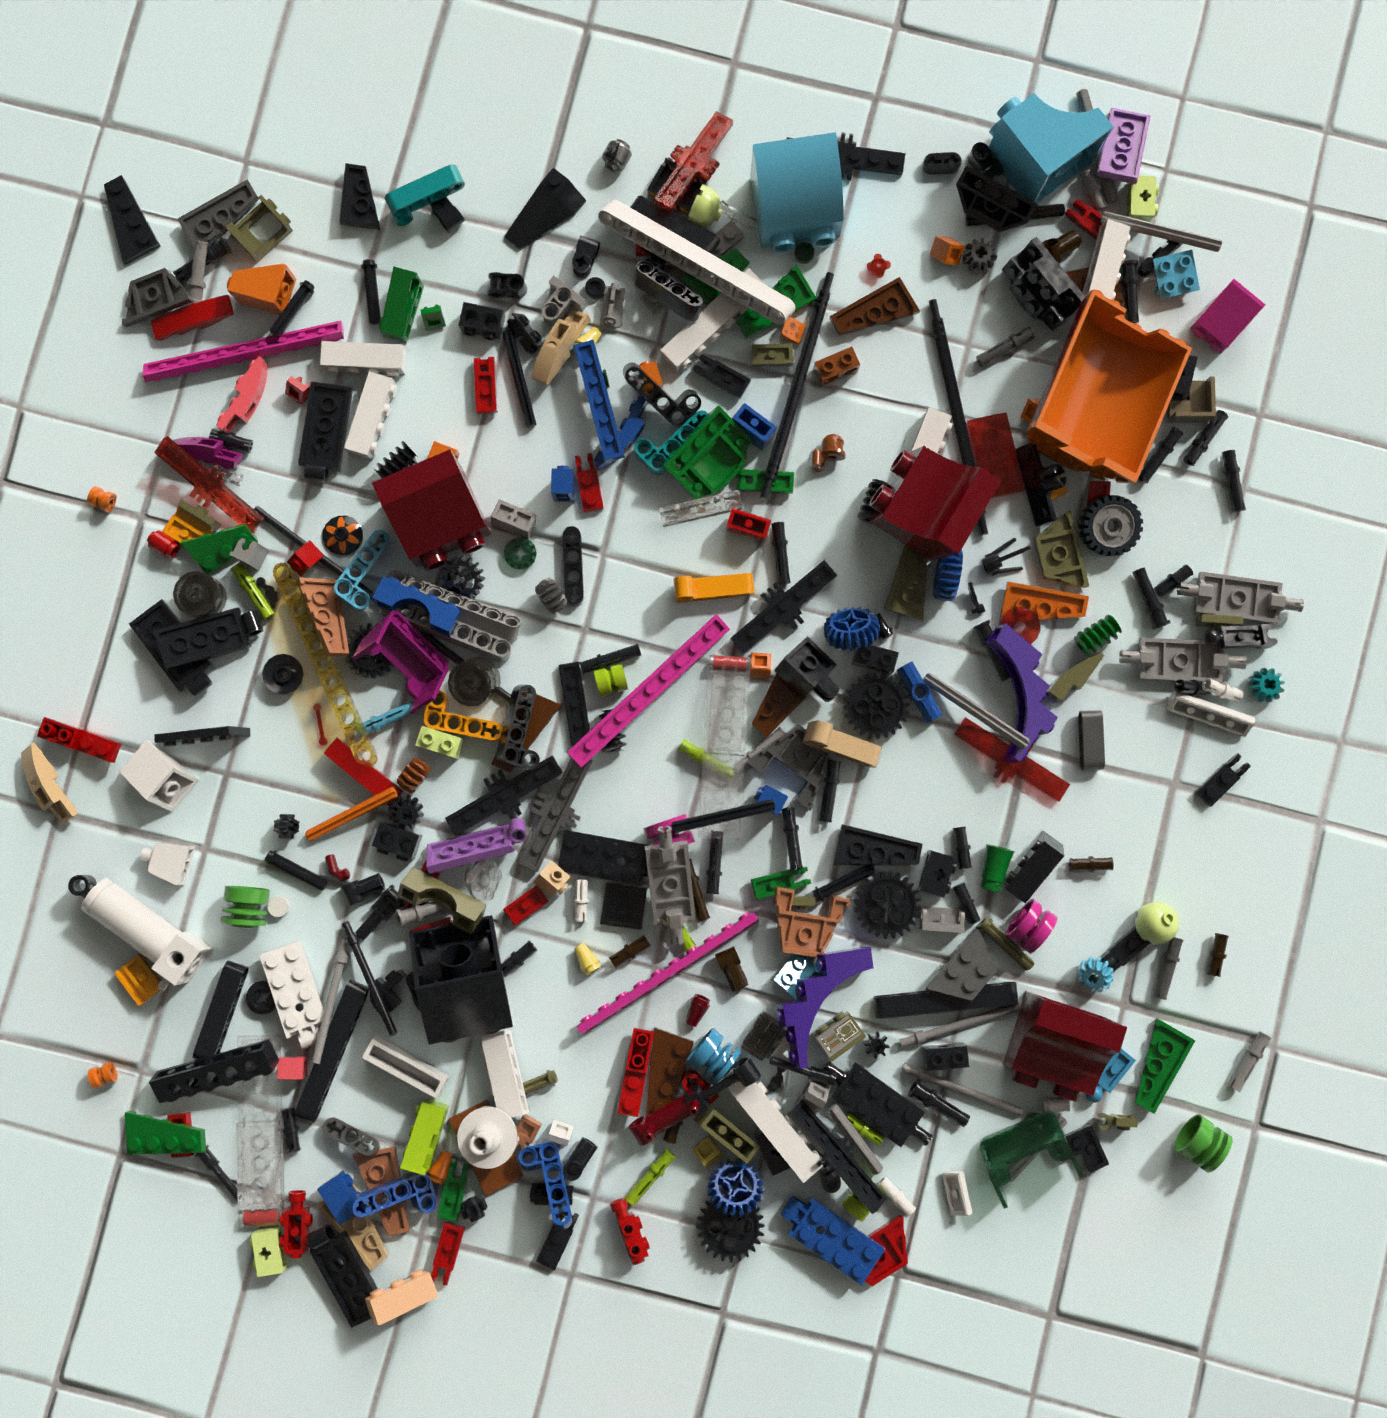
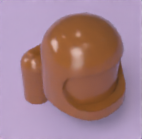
[812,434,846,472]

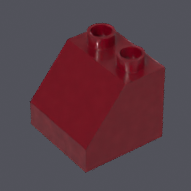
[372,449,491,571]

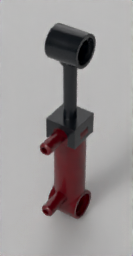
[629,1056,761,1146]

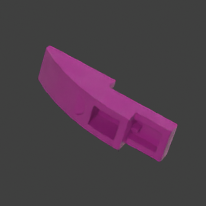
[155,437,243,469]

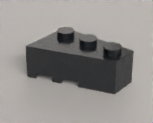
[1004,831,1064,904]

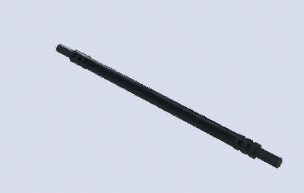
[760,272,834,500]
[929,299,988,536]

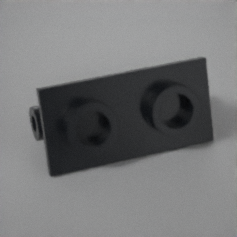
[507,313,543,354]
[529,1183,574,1206]

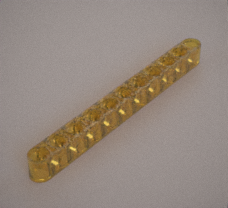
[273,563,378,767]

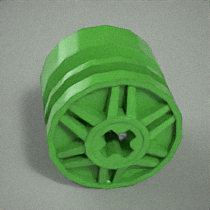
[221,886,270,928]
[1174,1114,1233,1173]

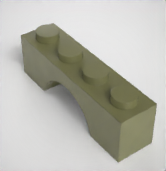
[397,867,486,934]

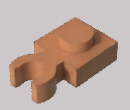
[516,1114,542,1150]

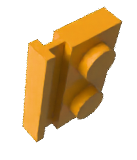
[162,507,214,543]
[114,954,161,1006]

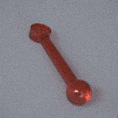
[313,703,328,746]

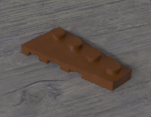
[829,277,920,336]
[646,1027,694,1116]

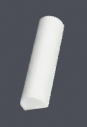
[1167,690,1255,737]

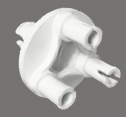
[457,1105,519,1169]

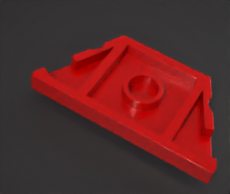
[864,1214,908,1286]

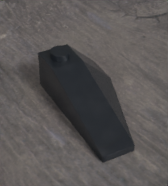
[504,167,586,250]

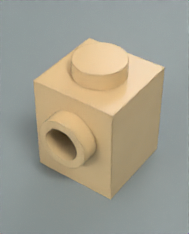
[533,861,570,898]

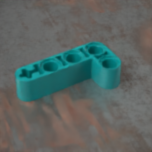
[384,164,465,226]
[634,410,708,475]

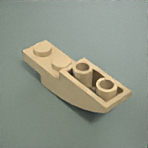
[531,309,591,385]
[21,743,78,825]

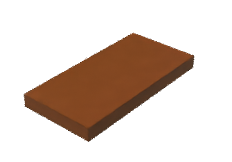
[449,1099,524,1196]

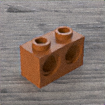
[813,346,860,387]

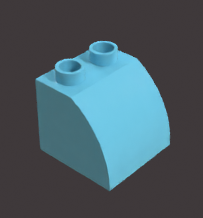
[750,132,844,253]

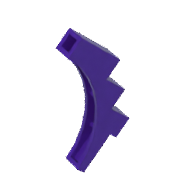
[985,624,1058,763]
[775,947,874,1069]

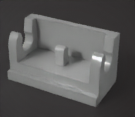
[490,499,537,541]
[229,538,269,570]
[919,906,965,933]

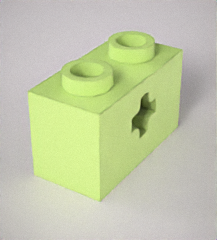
[1126,176,1159,222]
[415,726,465,759]
[249,1225,288,1277]

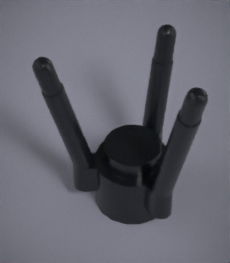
[981,538,1031,576]

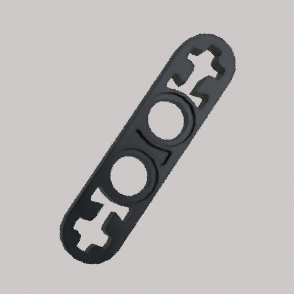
[562,526,584,606]

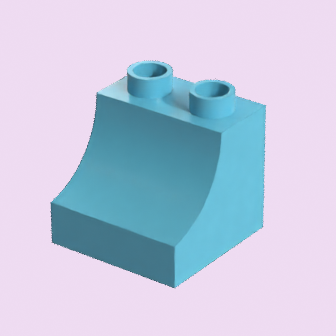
[989,93,1114,203]

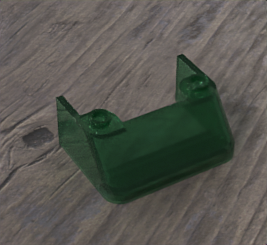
[979,1111,1084,1209]

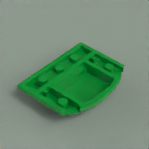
[663,406,752,500]

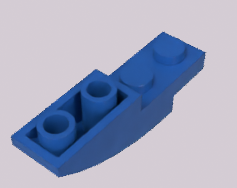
[594,396,647,470]

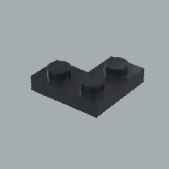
[1052,1124,1109,1173]

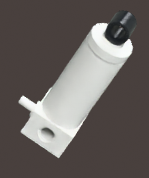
[68,875,213,991]

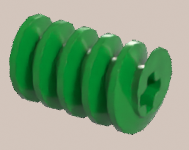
[1074,614,1122,657]

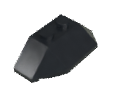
[956,165,1038,232]

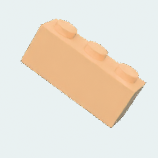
[365,1269,438,1326]

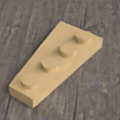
[317,1184,389,1271]

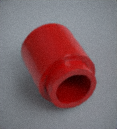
[147,530,180,559]

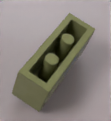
[694,1105,760,1164]

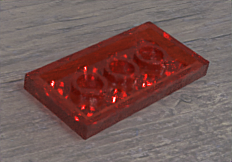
[966,412,1025,499]

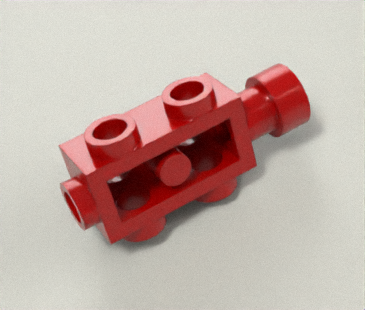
[279,1190,313,1259]
[610,1198,650,1265]

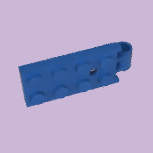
[780,1195,885,1285]

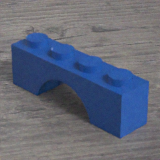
[372,576,460,637]

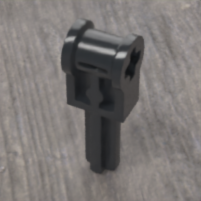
[356,884,406,940]

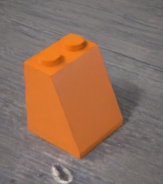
[227,264,297,315]

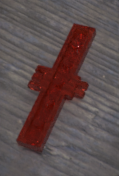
[654,111,733,212]
[154,436,265,533]
[953,717,1070,802]

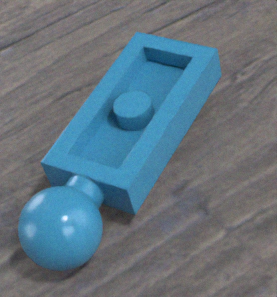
[1086,1048,1136,1103]

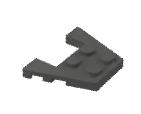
[746,724,830,811]

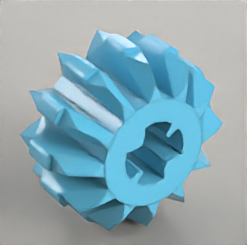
[1077,956,1114,993]

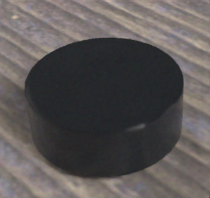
[585,277,605,299]

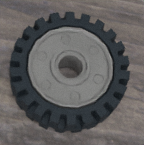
[1078,495,1143,556]

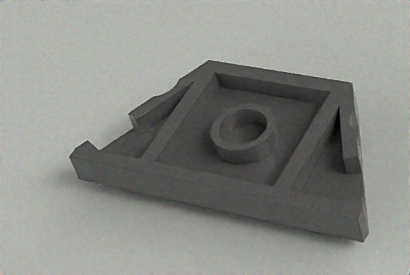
[122,268,193,327]
[926,929,998,1003]

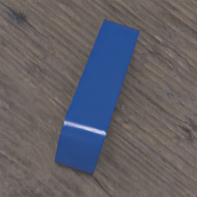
[518,1142,572,1229]
[346,1172,437,1218]

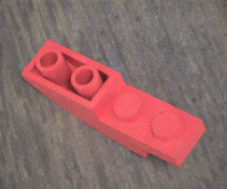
[216,356,268,434]

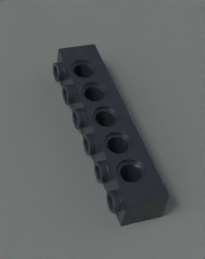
[148,1039,279,1103]

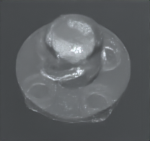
[462,859,502,901]

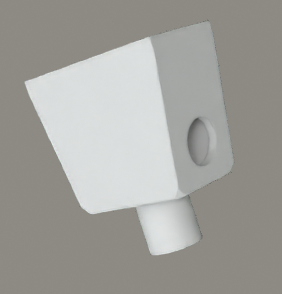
[140,843,195,886]

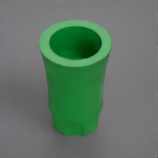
[980,844,1015,892]

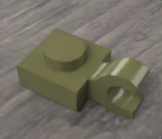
[1097,1113,1137,1131]

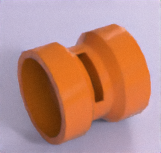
[87,486,117,513]
[88,1062,118,1089]

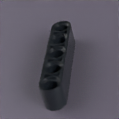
[630,196,721,254]
[193,960,249,1060]

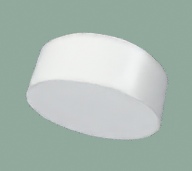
[267,896,290,917]

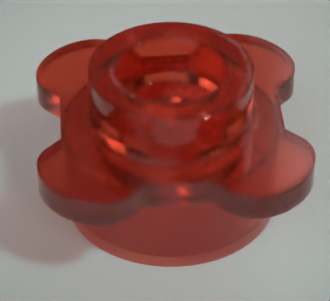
[867,254,891,278]

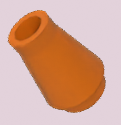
[428,1151,453,1185]

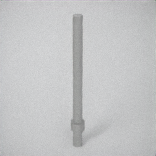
[312,937,348,1064]
[899,1004,1021,1047]
[902,1064,1023,1116]

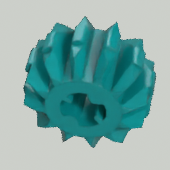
[1247,668,1285,703]

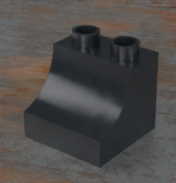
[409,915,513,1045]

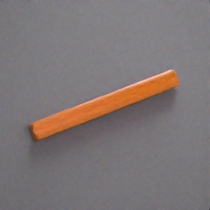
[305,787,398,841]

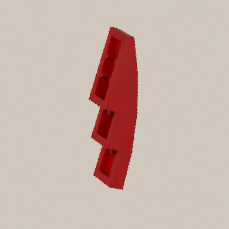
[150,295,234,341]
[324,737,404,807]

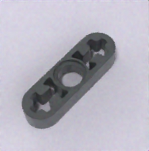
[323,1117,380,1157]

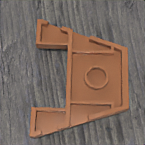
[774,886,851,957]

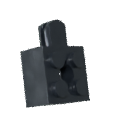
[774,636,839,702]

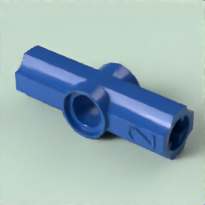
[896,661,942,724]

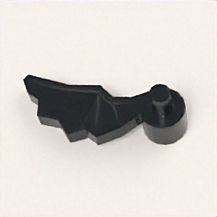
[256,577,278,609]
[968,582,985,614]
[766,1067,786,1093]

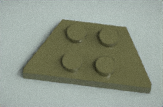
[1034,510,1089,588]

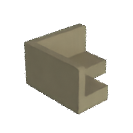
[1167,376,1216,423]

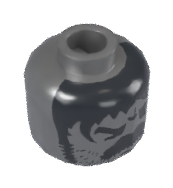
[602,139,632,172]

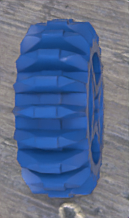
[933,550,963,602]
[824,607,880,651]
[706,1158,764,1217]

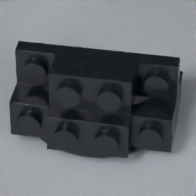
[1001,237,1085,332]

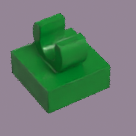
[420,304,446,330]

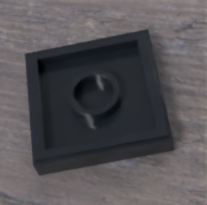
[600,882,647,930]

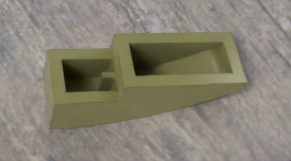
[1046,653,1105,702]

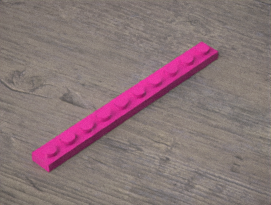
[142,320,344,382]
[566,614,730,768]
[577,912,759,1034]

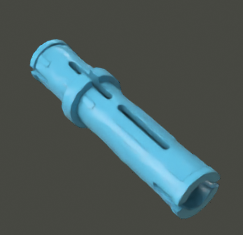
[354,701,416,738]

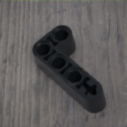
[633,252,703,321]
[623,362,701,427]
[496,685,540,769]

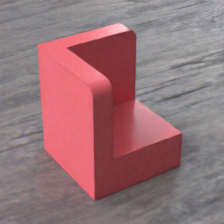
[277,1055,308,1079]

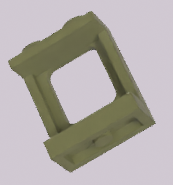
[225,195,293,263]

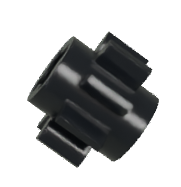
[273,814,300,839]
[863,1031,890,1059]
[460,1195,488,1223]

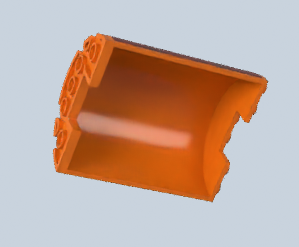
[1027,289,1192,484]

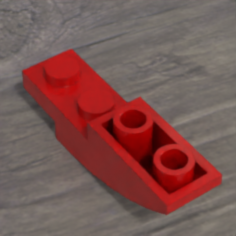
[37,717,121,763]
[617,1028,654,1117]

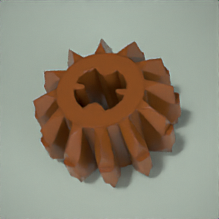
[397,758,431,793]

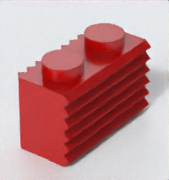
[726,508,771,543]

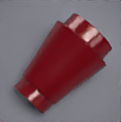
[685,994,710,1027]

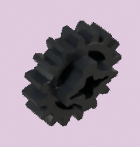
[440,555,485,599]

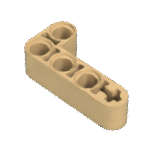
[802,720,882,768]

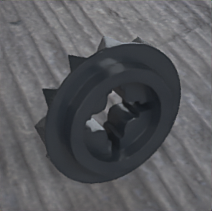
[246,981,276,1015]

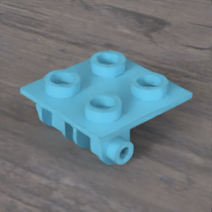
[1152,250,1200,300]
[773,954,819,1000]

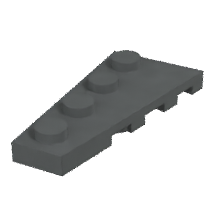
[178,179,259,248]

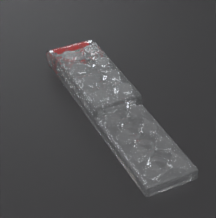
[698,655,751,840]
[236,1034,285,1227]

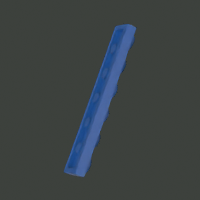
[574,340,625,463]

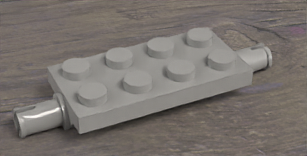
[1177,572,1304,624]
[1119,638,1247,683]
[644,826,696,945]

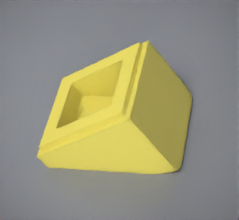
[693,1136,724,1169]

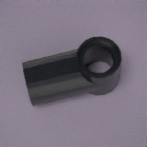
[341,873,386,906]
[563,1137,598,1181]

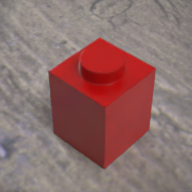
[287,541,324,577]

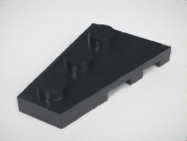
[339,163,380,230]

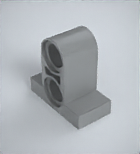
[542,275,587,326]
[794,1079,831,1114]

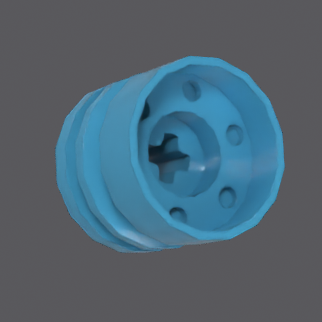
[686,1028,741,1085]

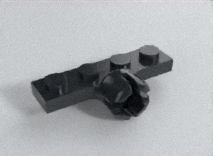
[1015,443,1067,527]

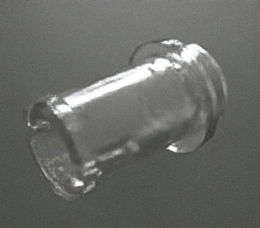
[215,466,244,487]

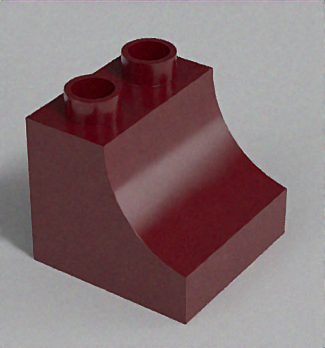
[869,446,1001,561]
[1003,991,1127,1102]

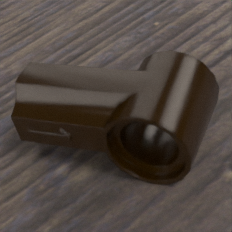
[1042,230,1082,263]
[715,946,749,992]

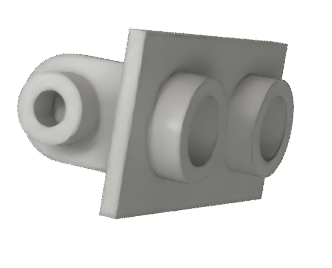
[600,283,625,328]

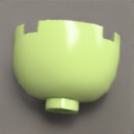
[688,185,723,228]
[1135,902,1179,945]

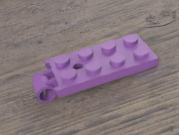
[427,818,526,874]

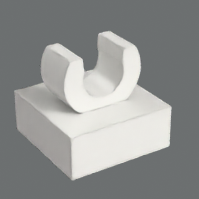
[547,1120,574,1149]

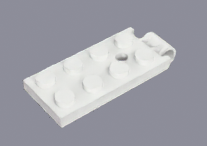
[259,941,324,1049]

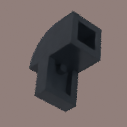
[369,969,407,1014]

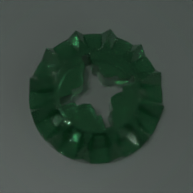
[504,537,537,570]

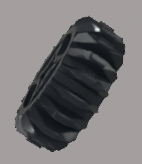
[345,623,394,679]

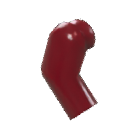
[325,854,351,882]

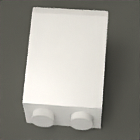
[119,740,198,812]

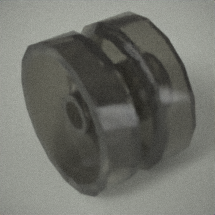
[173,571,227,618]
[448,657,501,707]

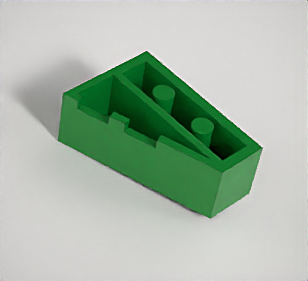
[379,266,424,343]

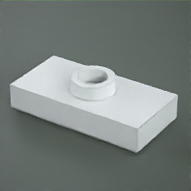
[942,1171,972,1216]

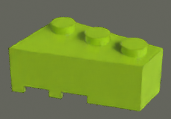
[400,1098,449,1176]

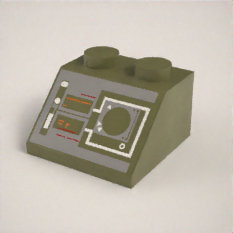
[814,1011,866,1062]

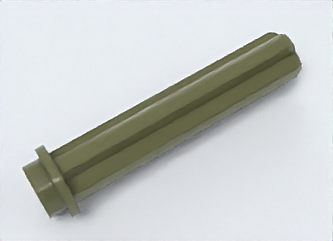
[978,917,1035,971]
[493,1070,558,1103]

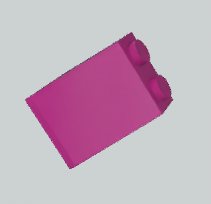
[1190,279,1266,353]

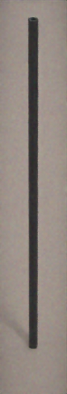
[253,506,511,703]

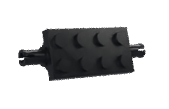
[823,1061,933,1147]

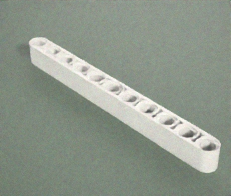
[598,200,795,325]

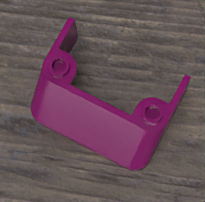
[352,610,449,714]

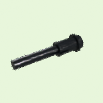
[769,1056,836,1087]
[194,1145,244,1202]

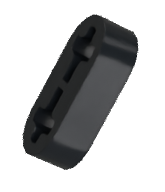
[922,152,962,175]

